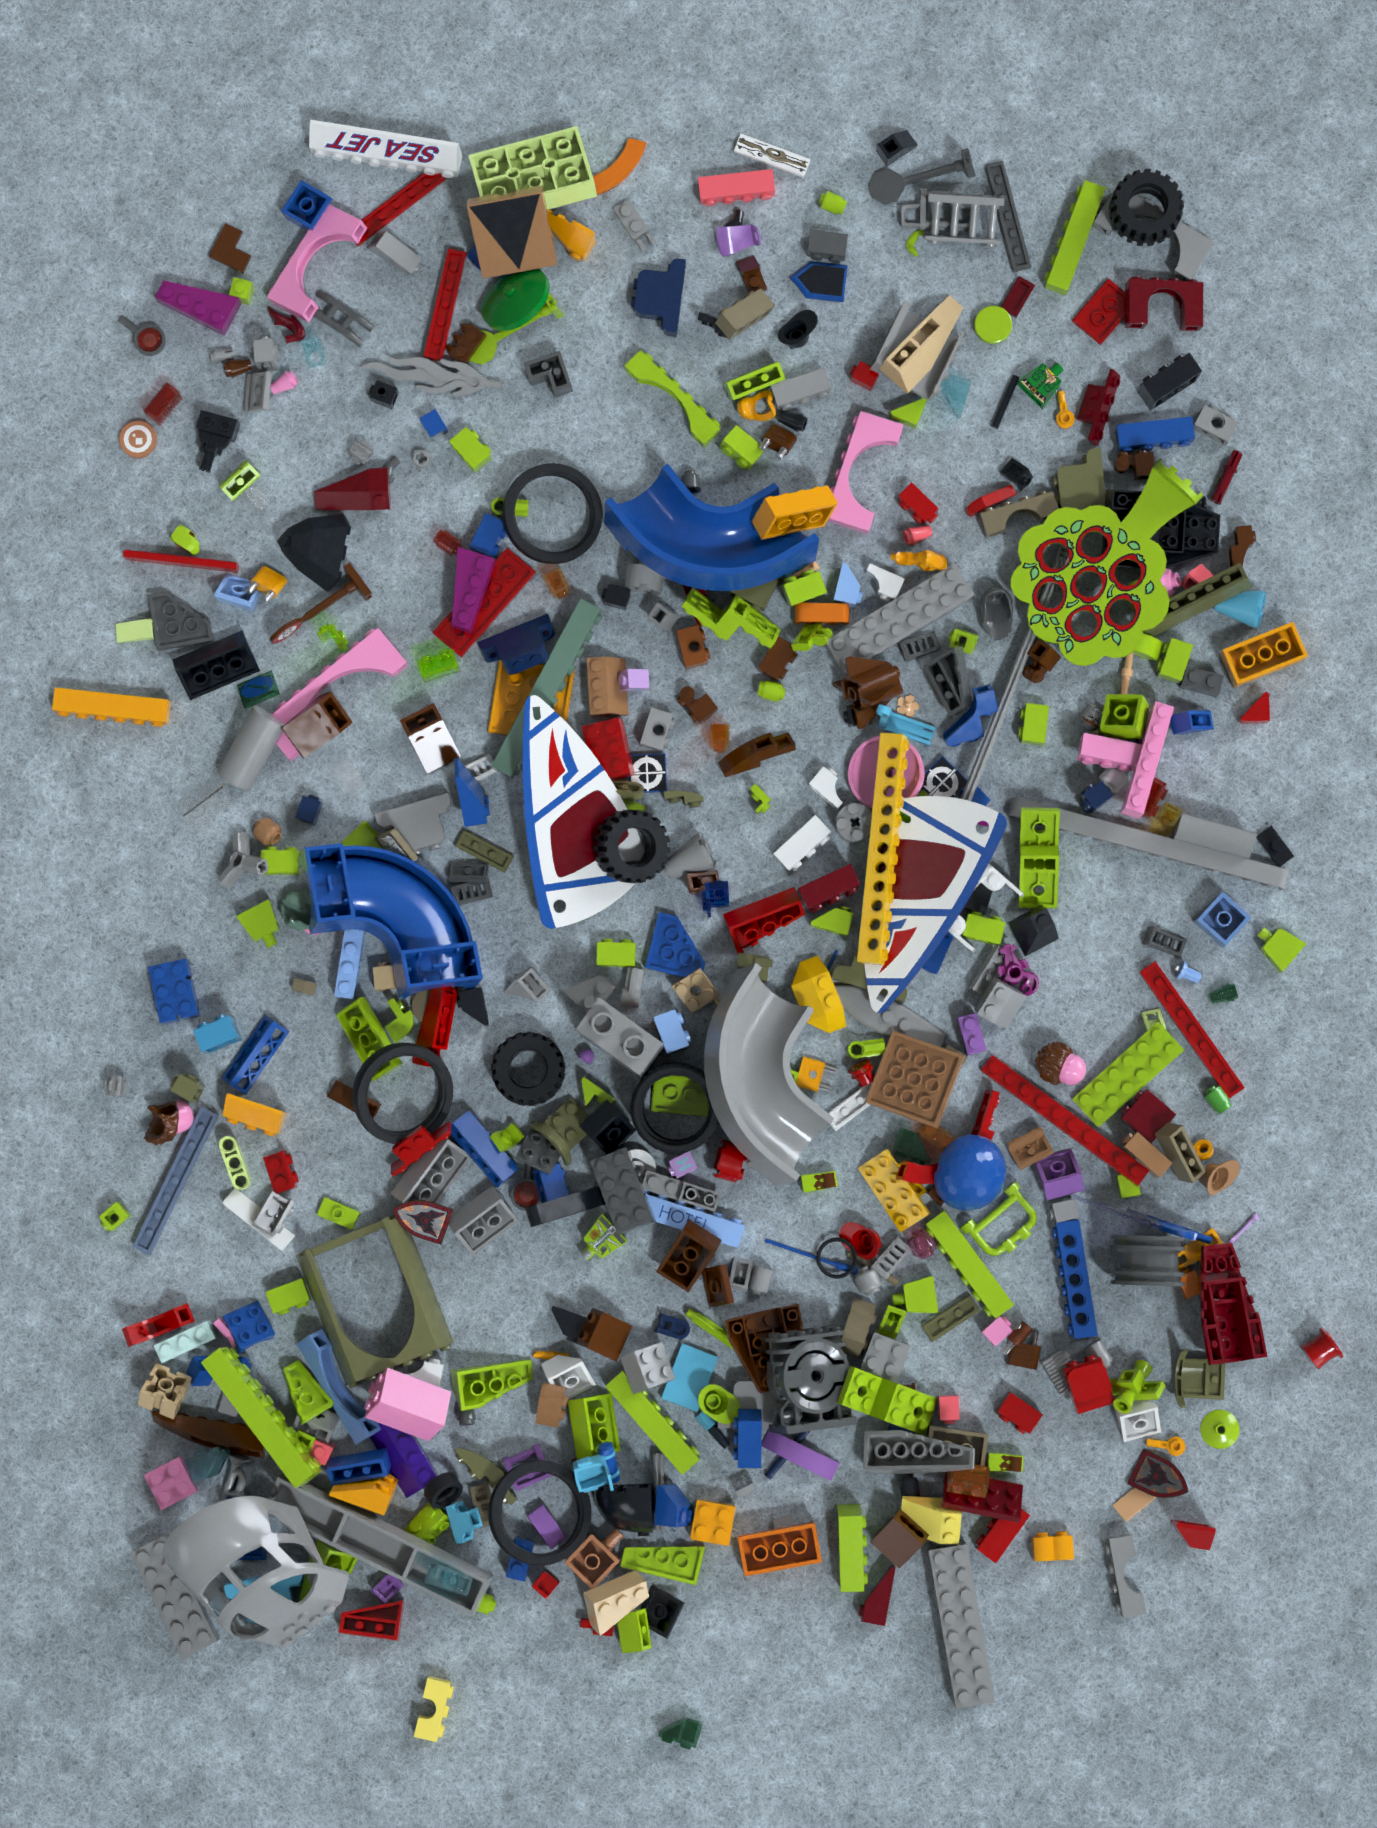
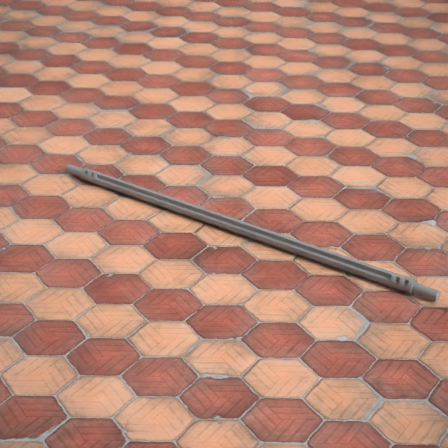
[960,544,1069,801]

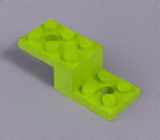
[682,587,781,649]
[1019,807,1060,908]
[837,1366,938,1436]

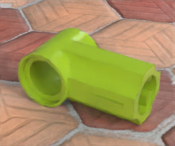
[491,497,528,517]
[846,1038,885,1060]

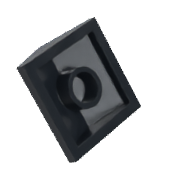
[641,1585,685,1639]

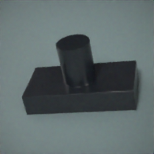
[1256,825,1294,867]

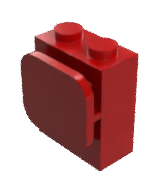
[1061,1354,1115,1415]

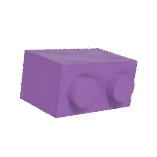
[956,1013,986,1056]

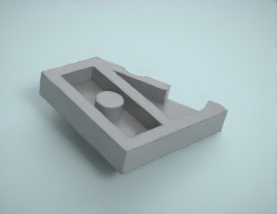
[563,975,616,1013]

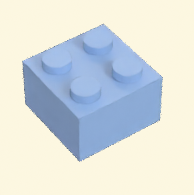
[653,1009,691,1055]

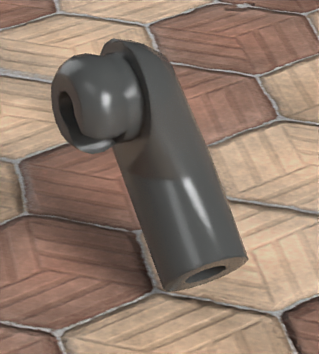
[383,456,401,484]

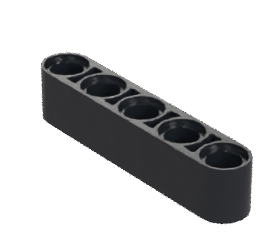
[525,1186,606,1227]

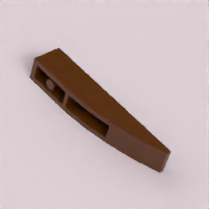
[152,1410,266,1459]

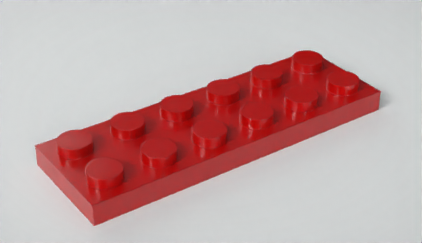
[432,548,536,658]

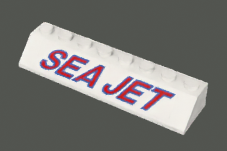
[309,120,462,178]

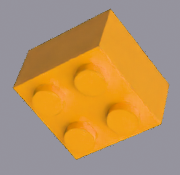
[690,1498,735,1546]

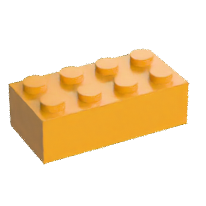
[752,486,838,540]
[1219,622,1308,688]

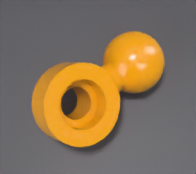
[1193,1139,1214,1160]

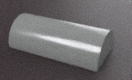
[217,705,285,790]
[1173,814,1257,859]

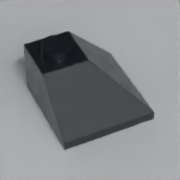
[1008,905,1059,956]

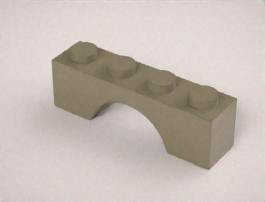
[979,490,1058,538]

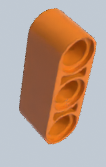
[794,603,850,625]

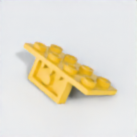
[858,1149,930,1232]

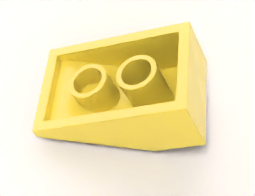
[901,1496,962,1545]

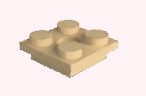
[672,968,720,1014]

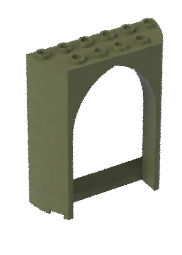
[296,1215,454,1389]

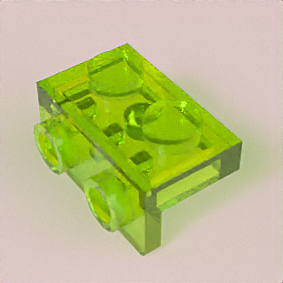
[317,623,349,653]

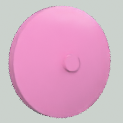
[848,736,925,809]

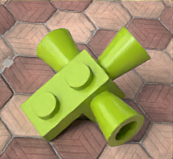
[1109,1360,1166,1414]

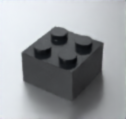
[579,1099,636,1154]

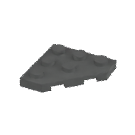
[148,591,214,651]

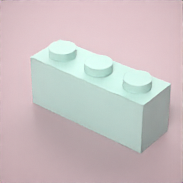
[154,1320,218,1363]

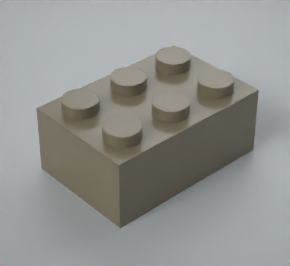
[927,1425,988,1474]

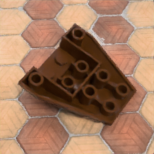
[724,1304,803,1393]

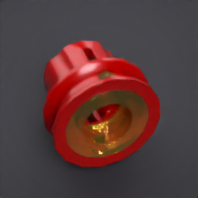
[848,1059,875,1087]

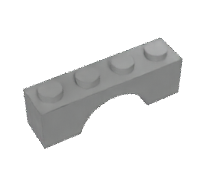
[1105,1534,1147,1618]

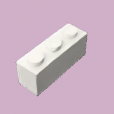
[773,815,831,872]

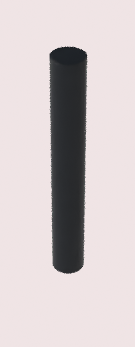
[991,375,1019,429]

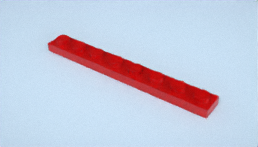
[1139,961,1245,1099]

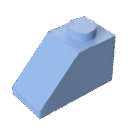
[833,563,863,608]

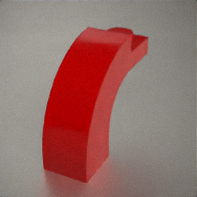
[122,1303,195,1347]

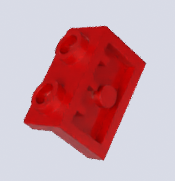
[263,1150,299,1194]

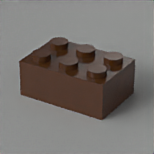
[656,1219,722,1293]

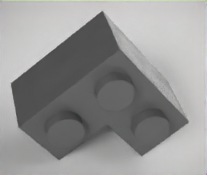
[524,351,573,397]

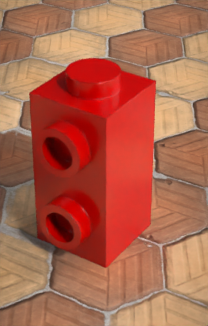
[897,482,939,526]

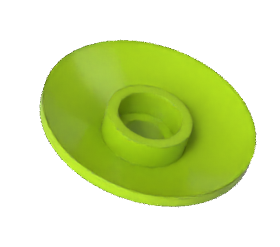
[1200,1410,1239,1449]

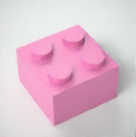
[144,1456,199,1510]

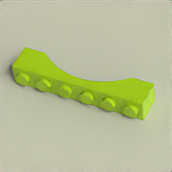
[624,350,720,448]

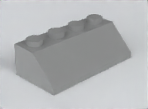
[391,1138,471,1204]

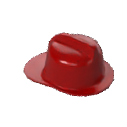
[839,1222,882,1260]

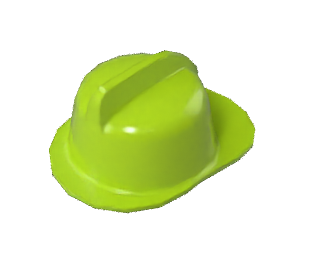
[698,1384,741,1424]

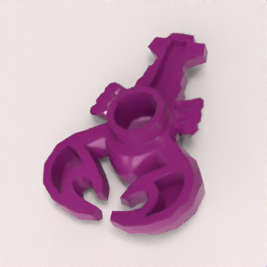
[998,943,1039,996]

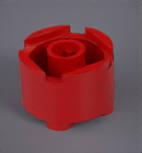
[712,1139,748,1183]

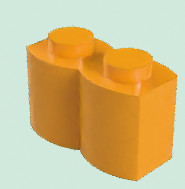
[1032,1531,1074,1561]

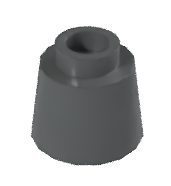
[681,470,701,493]

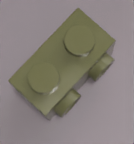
[170,1073,205,1103]

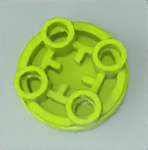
[974,306,1012,344]

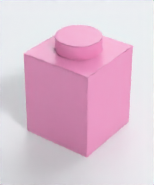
[981,1316,1013,1347]

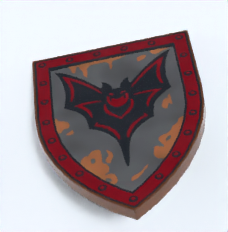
[392,1200,454,1245]
[1127,1449,1189,1498]

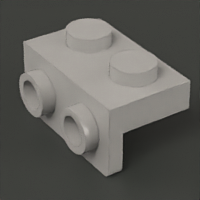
[252,1191,294,1237]

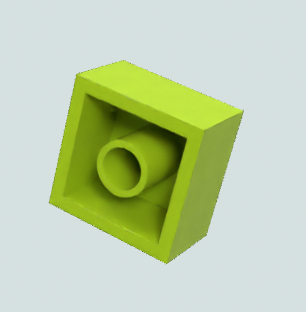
[780,569,827,606]
[1100,694,1149,740]

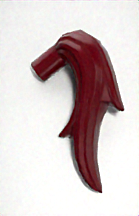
[267,306,305,344]

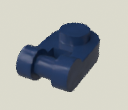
[654,1313,690,1339]

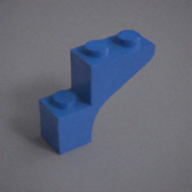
[943,684,998,747]

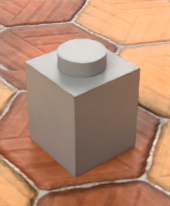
[647,602,680,631]
[1048,1199,1079,1223]

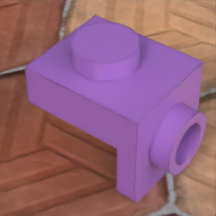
[370,1574,404,1604]

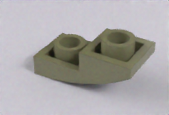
[664,791,704,808]

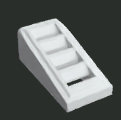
[465,753,497,782]

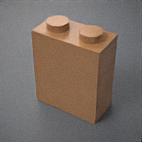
[1120,1132,1172,1178]

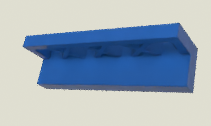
[221,1015,289,1095]

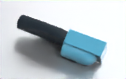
[695,1411,730,1449]

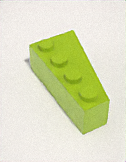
[837,1504,868,1592]

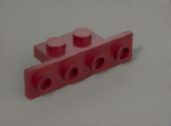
[1077,369,1120,446]

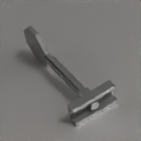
[869,148,976,205]

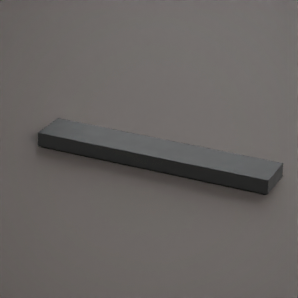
[985,161,1031,272]

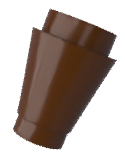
[223,359,252,378]

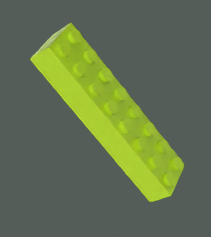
[201,1347,322,1488]

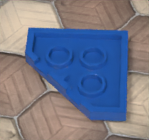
[645,912,705,978]

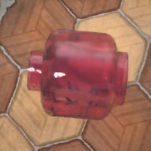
[908,1229,936,1260]

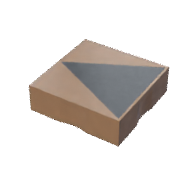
[467,186,558,279]

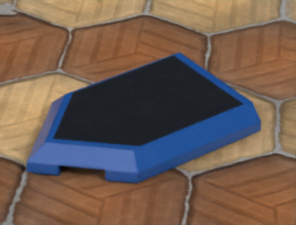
[790,261,848,302]

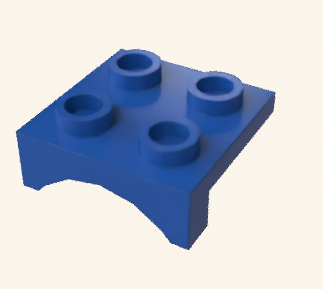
[223,1301,275,1354]

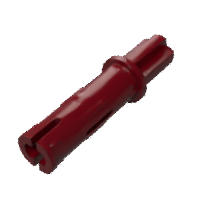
[1209,450,1243,505]

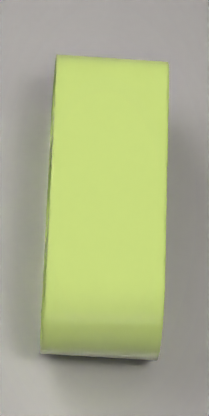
[219,1136,251,1190]

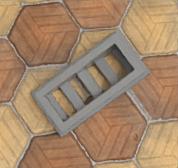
[870,1237,912,1280]

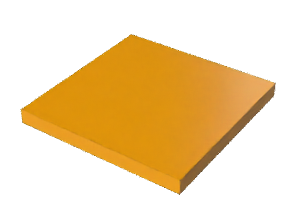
[488,660,575,735]

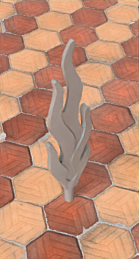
[361,356,502,397]

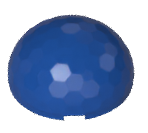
[934,1134,1006,1211]

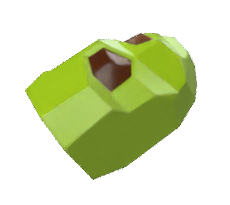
[170,524,200,556]

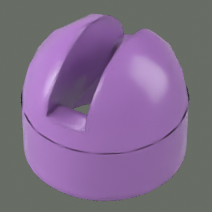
[577,1049,594,1065]

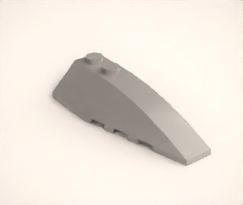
[863,1430,975,1474]

